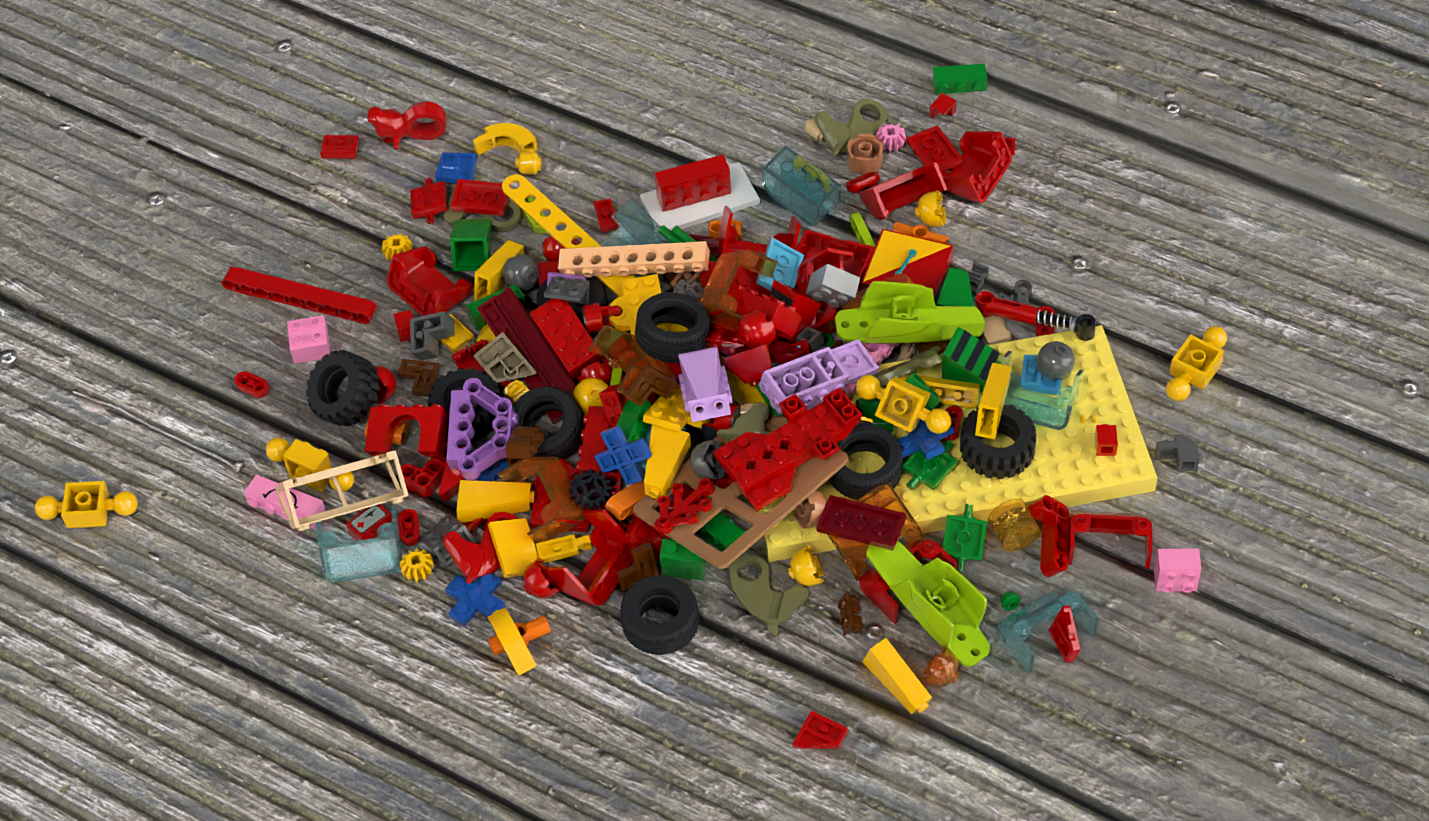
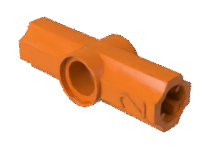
[893,222,949,244]
[487,615,551,656]

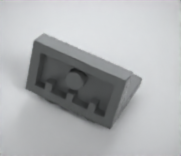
[544,276,590,304]
[420,514,476,567]

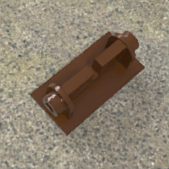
[838,591,862,636]

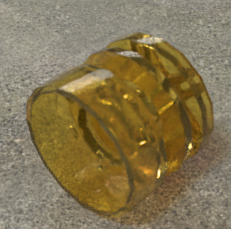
[988,499,1040,552]

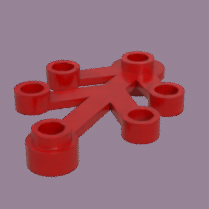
[654,478,715,534]

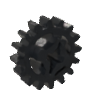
[568,468,612,511]

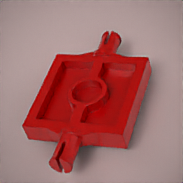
[410,177,448,224]

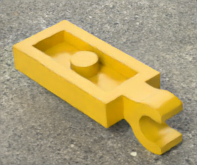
[536,534,592,564]

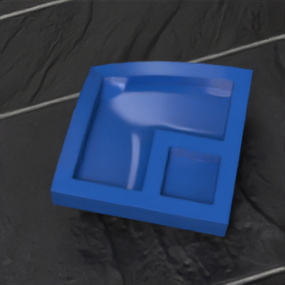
[435,153,477,184]

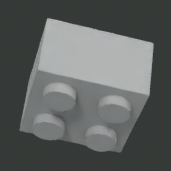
[806,264,860,308]

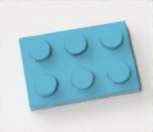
[756,238,804,291]

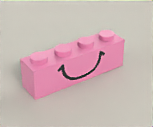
[244,475,326,529]

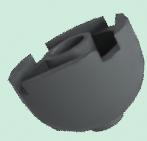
[502,254,539,292]
[1035,341,1075,380]
[690,440,726,480]

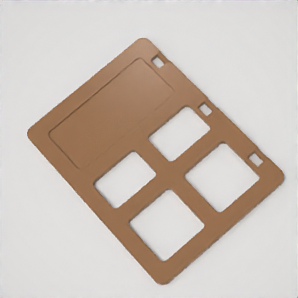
[633,410,848,569]

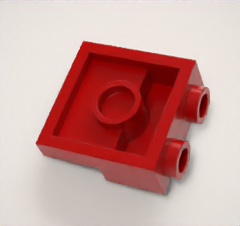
[622,515,669,561]

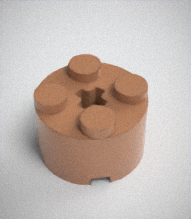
[847,134,883,175]

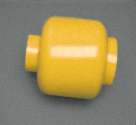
[515,151,542,175]

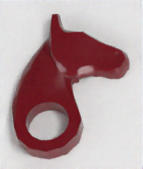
[721,340,804,364]

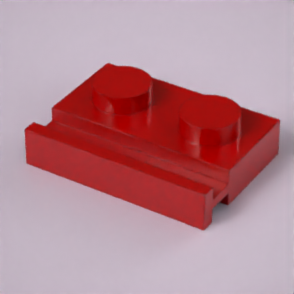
[320,135,360,159]

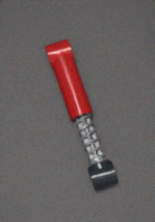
[976,291,1096,341]

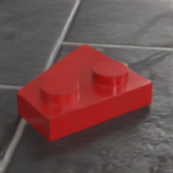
[1048,605,1081,663]

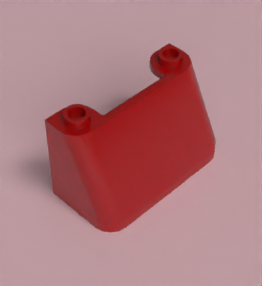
[940,131,1012,203]
[387,246,473,316]

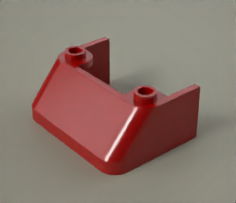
[858,162,947,220]
[719,206,801,264]
[798,248,853,334]
[722,339,810,387]
[544,509,633,606]
[1068,511,1152,569]
[859,540,957,624]

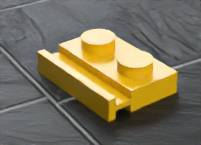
[439,314,475,354]

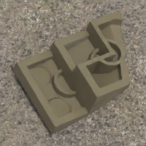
[473,332,537,383]

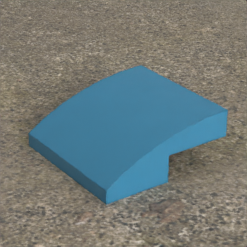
[1020,355,1062,395]

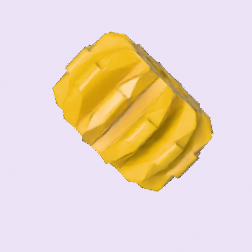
[382,233,413,261]
[503,380,530,406]
[400,548,434,582]

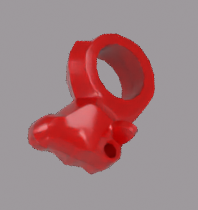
[367,101,447,150]

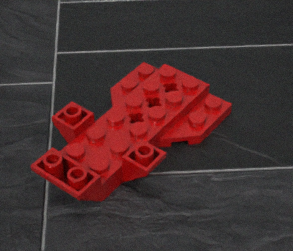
[713,387,862,511]

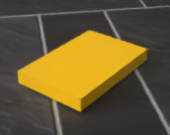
[488,518,539,578]

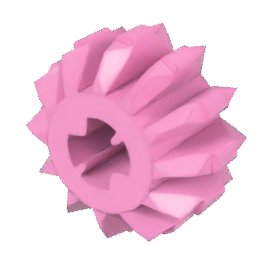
[876,123,906,152]

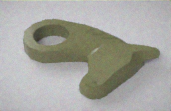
[814,99,887,156]
[444,184,521,233]
[872,346,942,387]
[717,402,771,460]
[730,554,808,637]

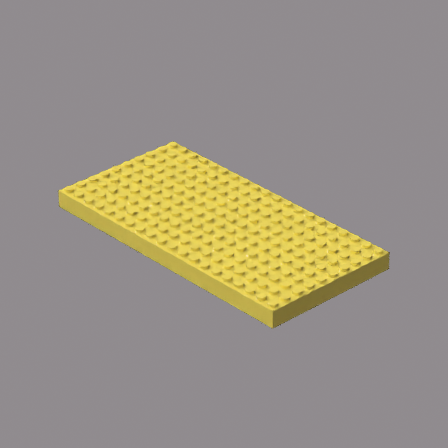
[732,325,1157,562]

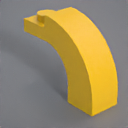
[473,123,538,156]
[488,608,536,676]

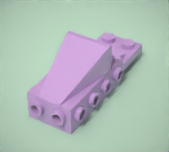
[759,339,879,415]
[678,347,733,422]

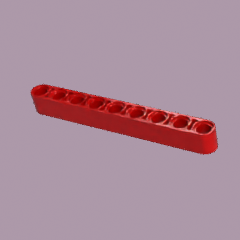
[221,266,377,324]

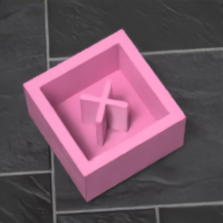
[287,315,330,364]
[1154,549,1202,593]

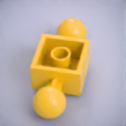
[1166,326,1227,402]
[856,375,951,434]
[266,437,354,493]
[34,481,138,528]

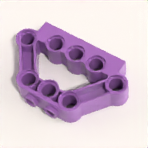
[446,378,518,480]

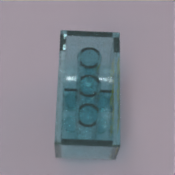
[762,145,841,226]

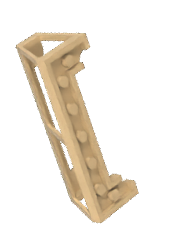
[275,450,409,531]

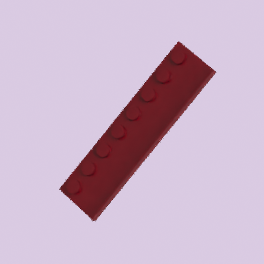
[477,287,576,424]

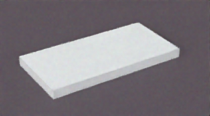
[640,162,760,237]

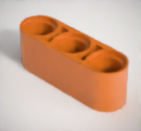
[605,478,655,521]

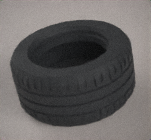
[635,292,710,363]
[513,386,584,463]
[829,424,902,501]

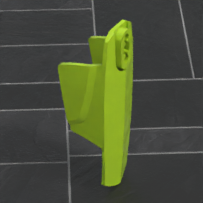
[835,281,985,343]
[866,540,990,667]

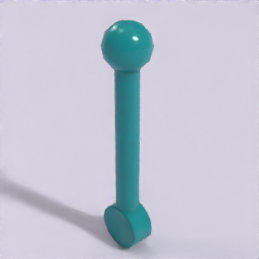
[895,249,916,277]

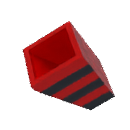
[770,280,822,344]

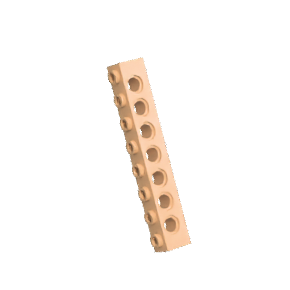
[558,241,710,278]

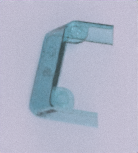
[601,198,668,262]
[1001,351,1084,430]
[316,505,403,583]
[997,590,1098,673]

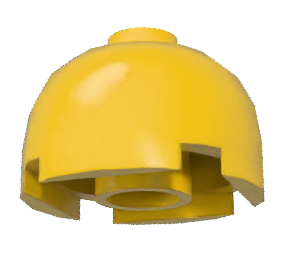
[915,190,946,227]
[573,378,609,414]
[788,545,824,587]

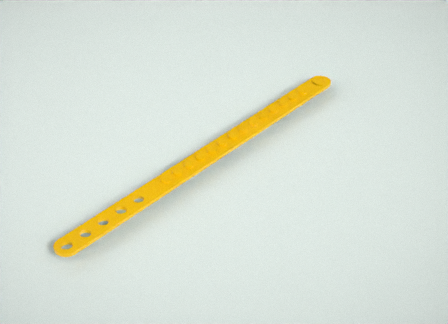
[502,174,785,418]

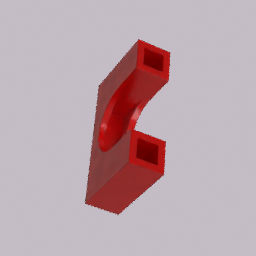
[365,404,449,457]

